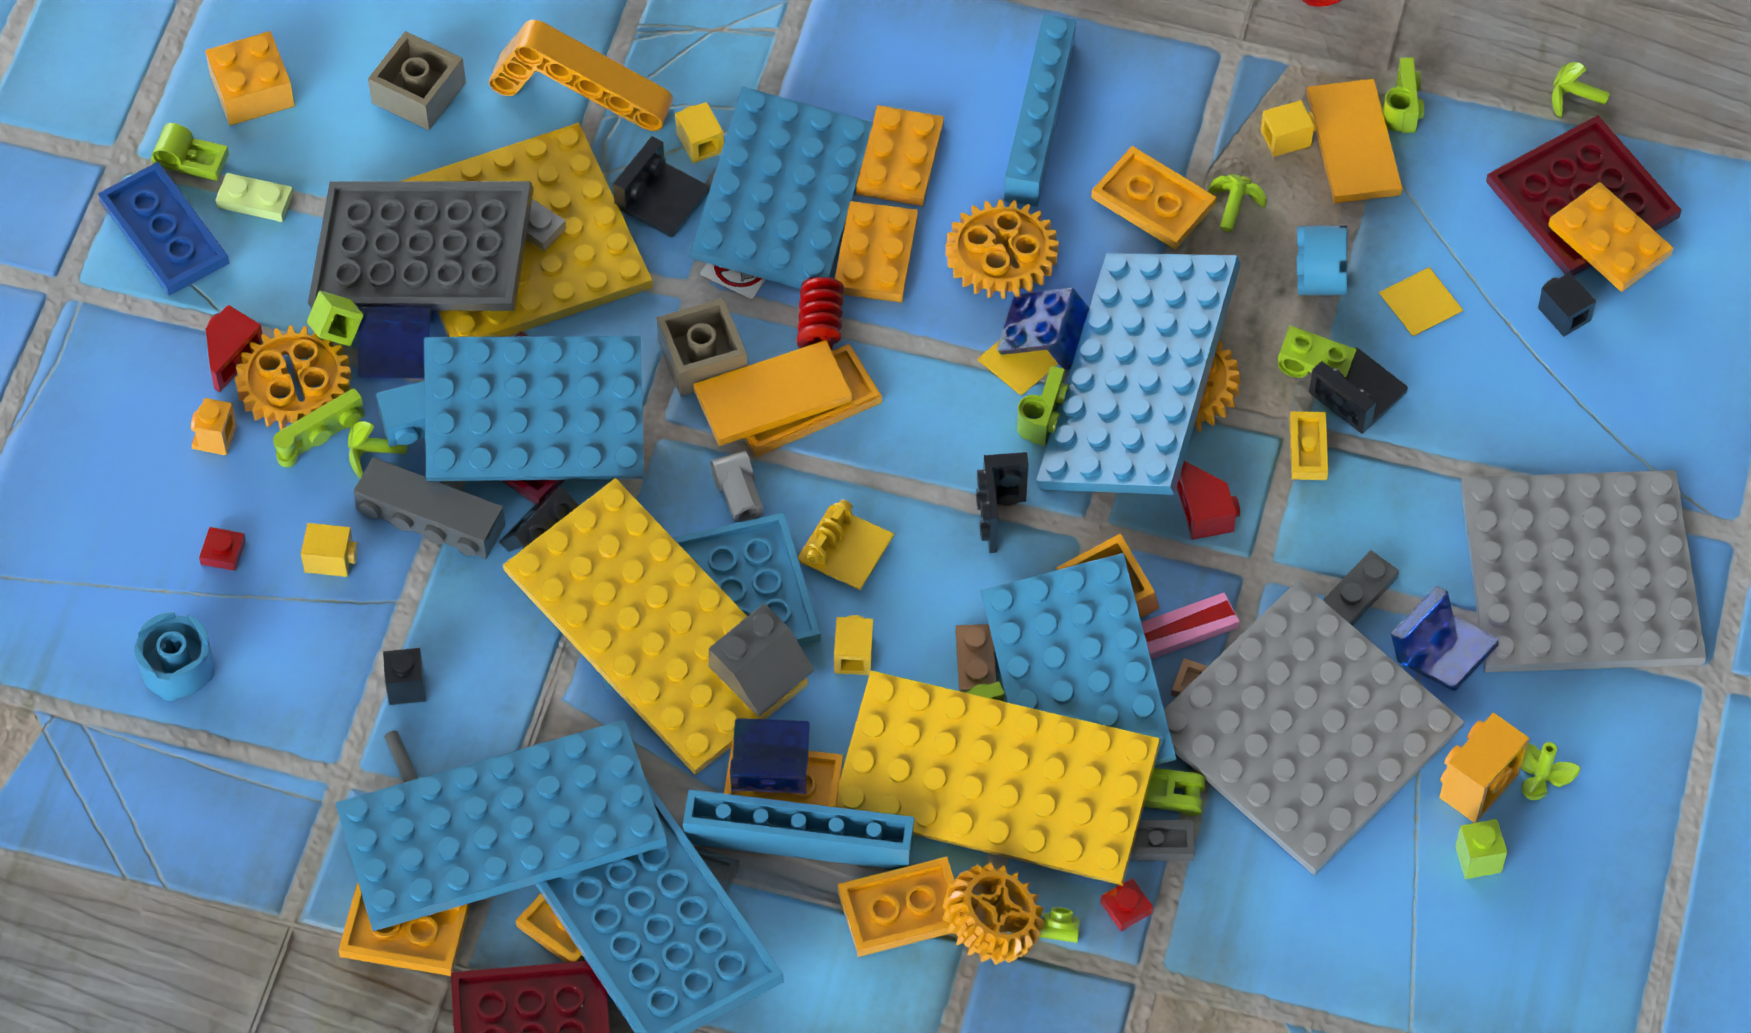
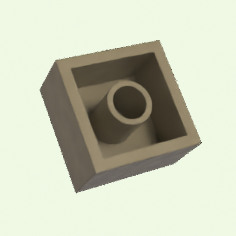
[368,31,466,130]
[656,298,747,397]

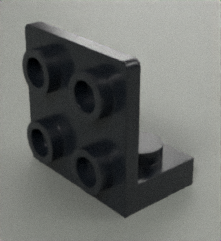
[613,136,709,237]
[1309,347,1408,434]
[976,452,1029,553]
[499,486,579,552]

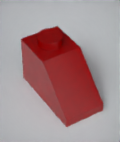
[205,305,263,392]
[1176,460,1240,540]

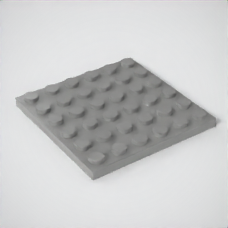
[1460,470,1706,673]
[1164,580,1465,876]

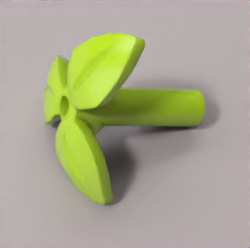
[1552,62,1610,118]
[1208,174,1267,232]
[348,421,407,479]
[1521,742,1581,800]

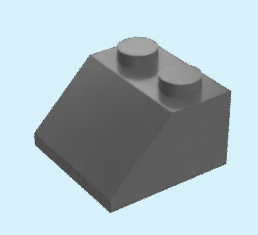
[709,603,814,717]

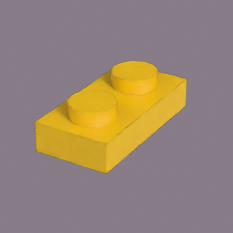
[1289,411,1328,480]

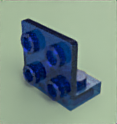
[997,287,1090,370]
[358,307,434,379]
[1391,586,1499,691]
[730,718,810,793]

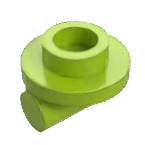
[1039,907,1080,943]

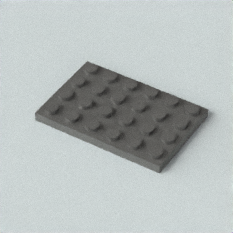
[308,181,534,311]

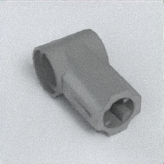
[710,451,763,522]

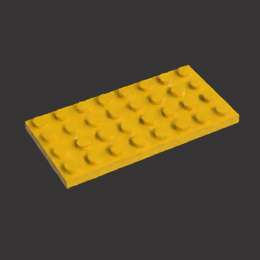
[503,478,808,776]
[836,670,1161,886]

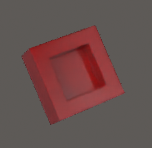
[199,527,246,571]
[1100,878,1153,931]

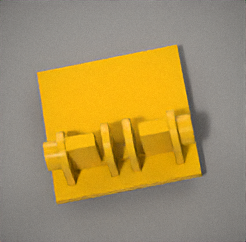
[798,499,894,590]

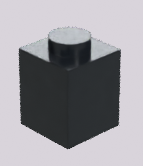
[1538,272,1596,337]
[383,648,426,705]

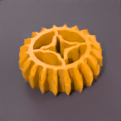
[942,863,1044,965]

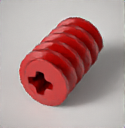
[797,277,844,351]

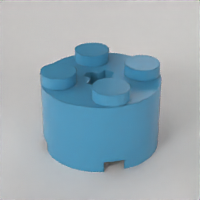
[1297,225,1348,296]
[134,613,214,701]

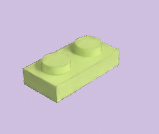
[215,173,294,222]

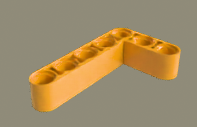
[489,20,673,131]

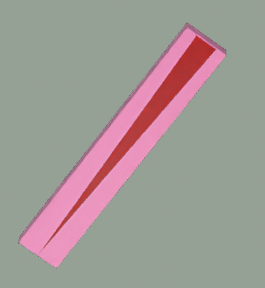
[1141,593,1240,660]

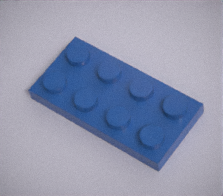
[98,162,230,296]

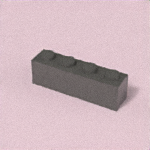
[353,457,505,559]

